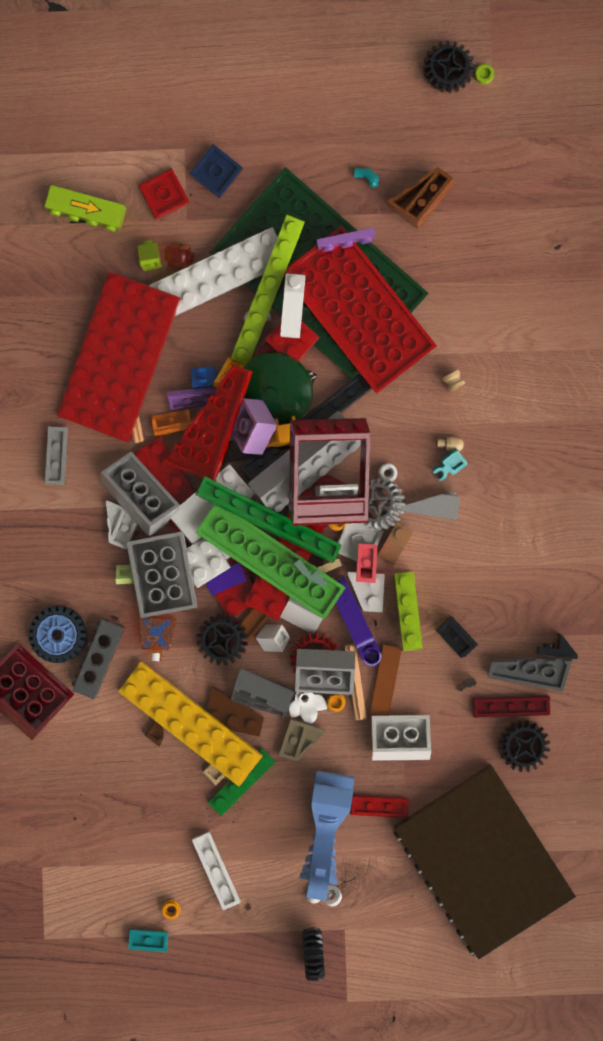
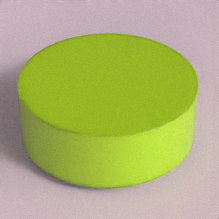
[475,64,494,85]

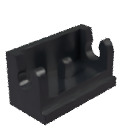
[436,616,478,658]

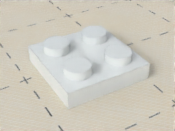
[187,538,231,588]

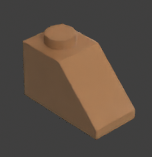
[377,522,414,565]

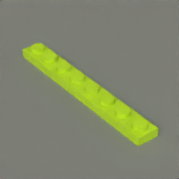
[231,214,305,365]

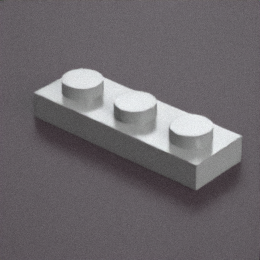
[45,427,68,485]

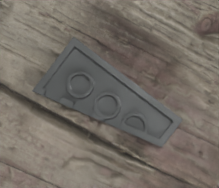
[488,656,572,692]

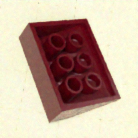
[0,643,74,740]

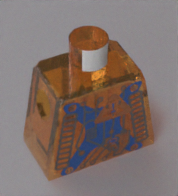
[139,617,177,661]

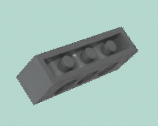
[72,619,125,699]

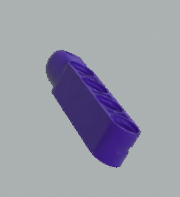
[335,575,381,666]

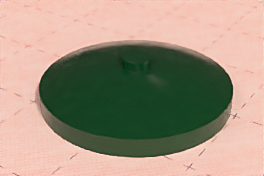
[243,351,313,425]

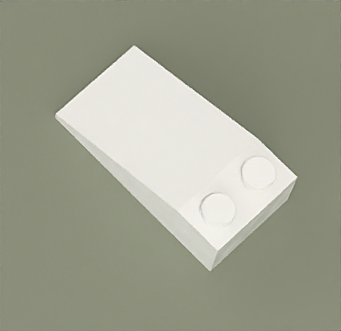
[171,464,254,545]

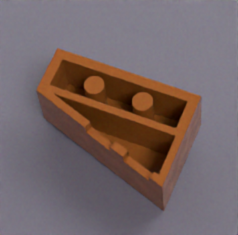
[387,167,454,230]

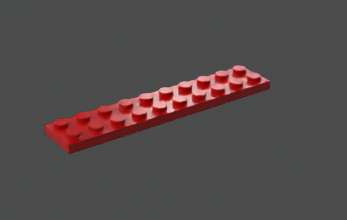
[133,437,253,619]

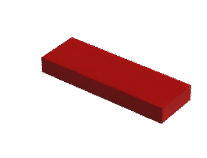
[350,795,409,818]

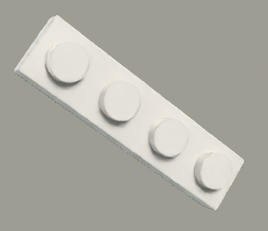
[192,831,241,910]

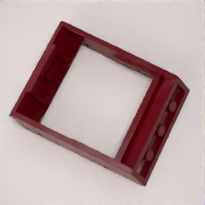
[289,418,370,526]

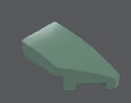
[293,559,327,587]

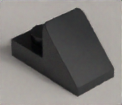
[537,633,578,659]

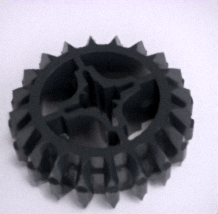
[423,40,475,93]
[197,614,248,666]
[498,720,550,772]
[303,927,325,981]

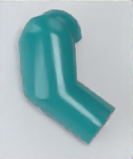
[354,168,380,188]

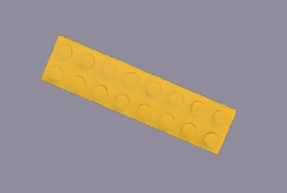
[118,661,263,786]

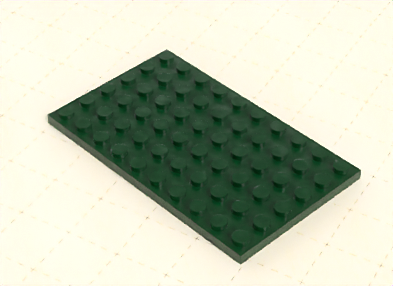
[209,167,429,379]

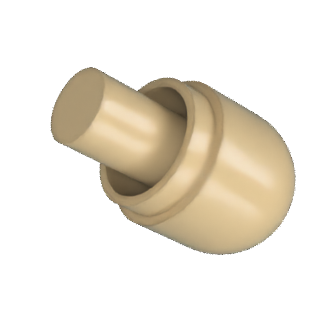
[437,436,464,452]

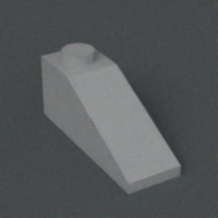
[401,491,461,520]

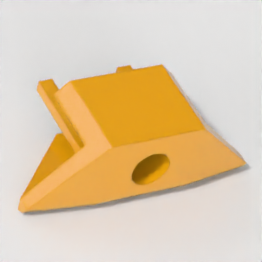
[267,416,295,447]

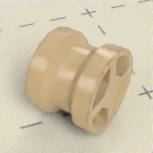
[442,370,466,392]

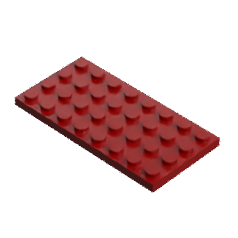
[283,226,437,394]
[57,272,181,443]

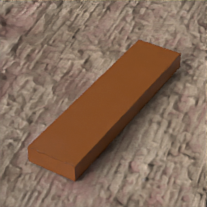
[368,644,402,720]

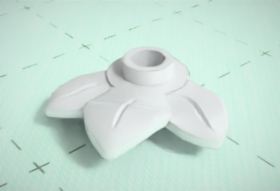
[289,692,327,724]

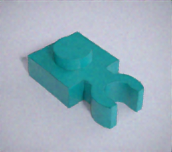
[432,448,468,481]

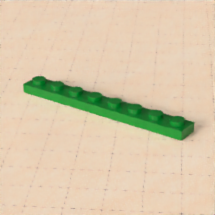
[195,476,341,563]

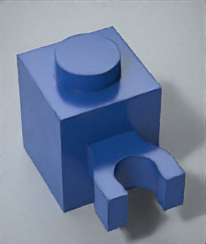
[191,366,219,389]

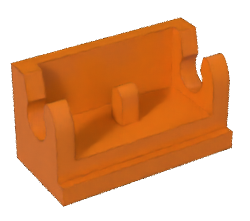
[151,409,192,437]

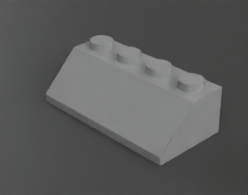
[100,452,180,537]

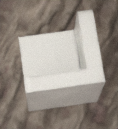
[256,624,290,652]

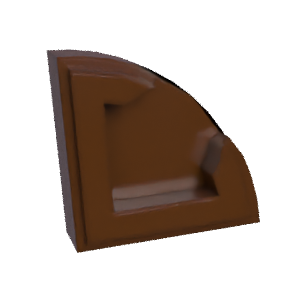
[144,721,164,746]

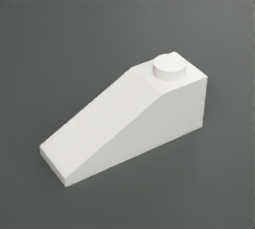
[280,274,305,338]

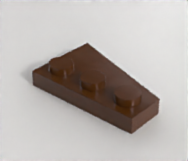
[207,686,264,737]

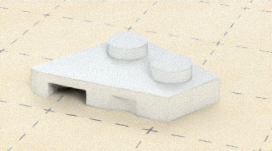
[348,572,385,612]

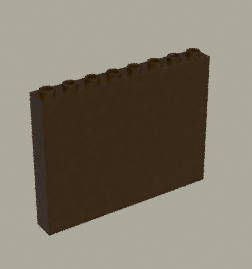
[393,764,576,960]

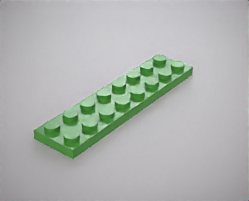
[195,505,346,619]

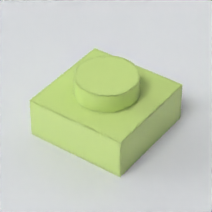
[116,565,134,584]

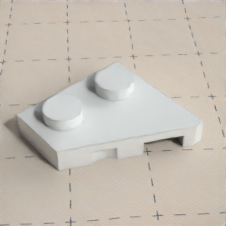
[106,501,138,550]

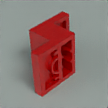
[252,321,319,362]

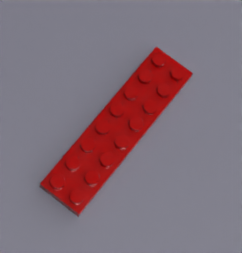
[244,474,346,621]

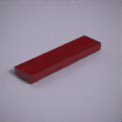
[473,696,550,718]

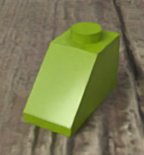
[138,240,162,271]

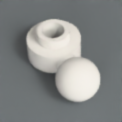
[307,885,342,906]

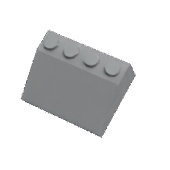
[127,531,198,618]

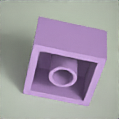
[232,399,277,455]

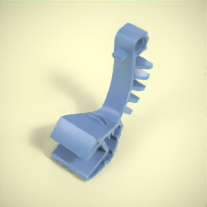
[299,770,355,901]

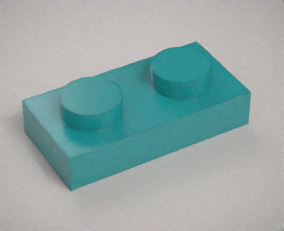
[128,928,169,952]

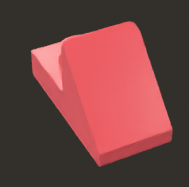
[356,543,378,583]

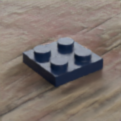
[189,144,243,199]

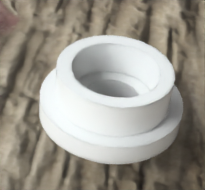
[378,463,397,481]

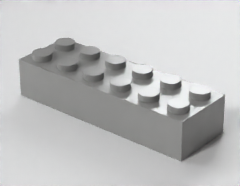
[248,411,361,513]

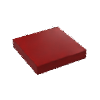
[138,168,190,220]

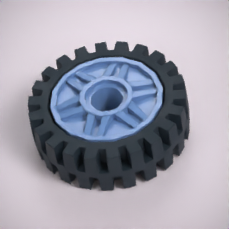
[28,606,87,663]

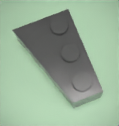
[231,668,294,718]

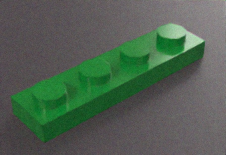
[208,748,276,816]

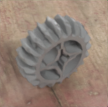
[358,478,406,530]

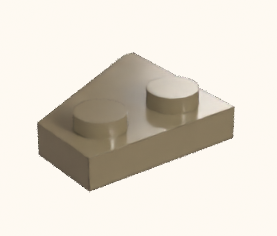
[279,719,326,762]

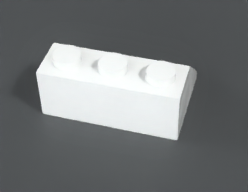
[372,715,431,761]

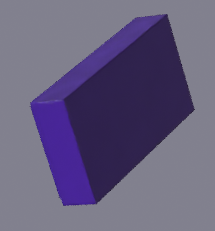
[206,563,247,596]

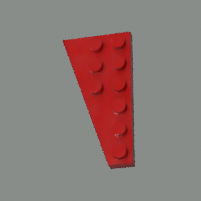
[162,365,253,482]

